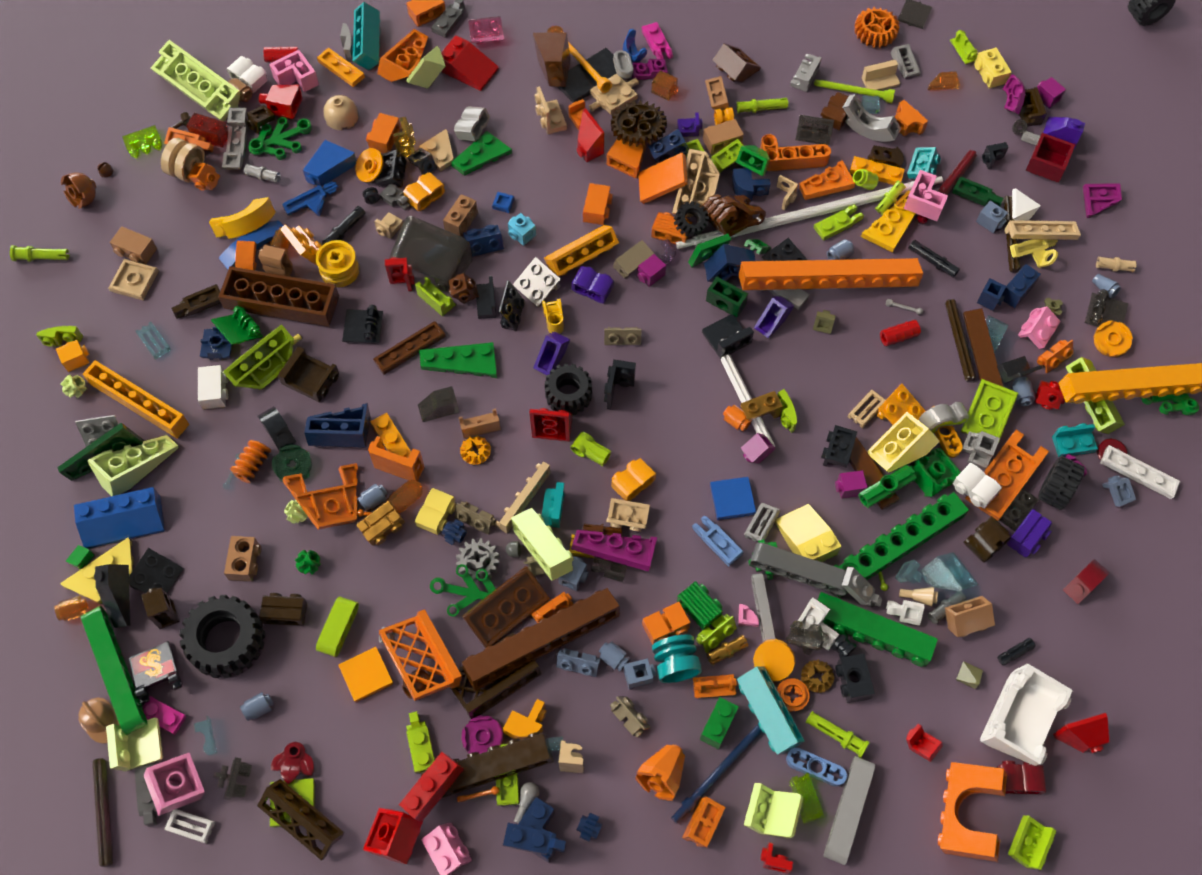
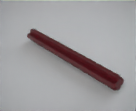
[917,150,977,224]

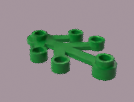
[248,117,312,160]
[1141,393,1199,416]
[430,564,496,617]

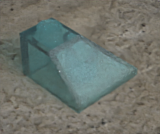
[920,552,978,591]

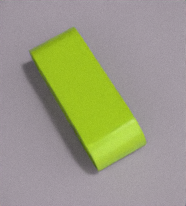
[316,596,359,657]

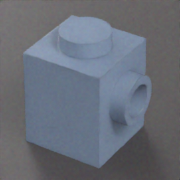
[976,201,1008,234]
[558,557,589,591]

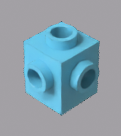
[508,213,536,246]

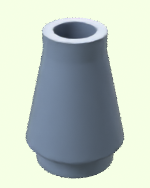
[1092,274,1121,298]

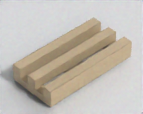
[848,390,885,428]

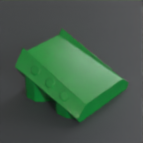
[909,448,961,497]

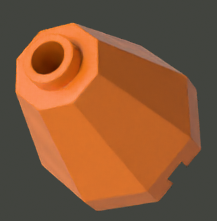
[635,744,685,801]

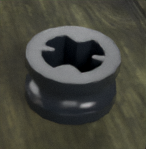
[362,187,380,204]

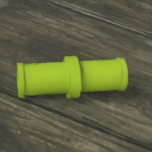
[875,180,906,215]

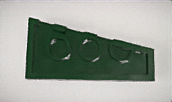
[57,423,145,481]

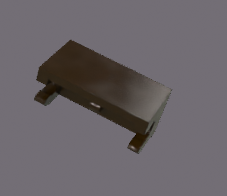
[1019,87,1047,127]

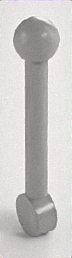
[885,299,923,315]

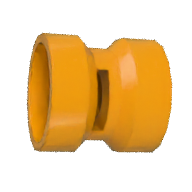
[714,107,734,125]

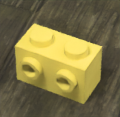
[974,48,1012,89]

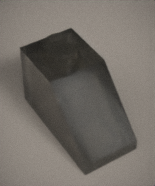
[418,386,459,422]

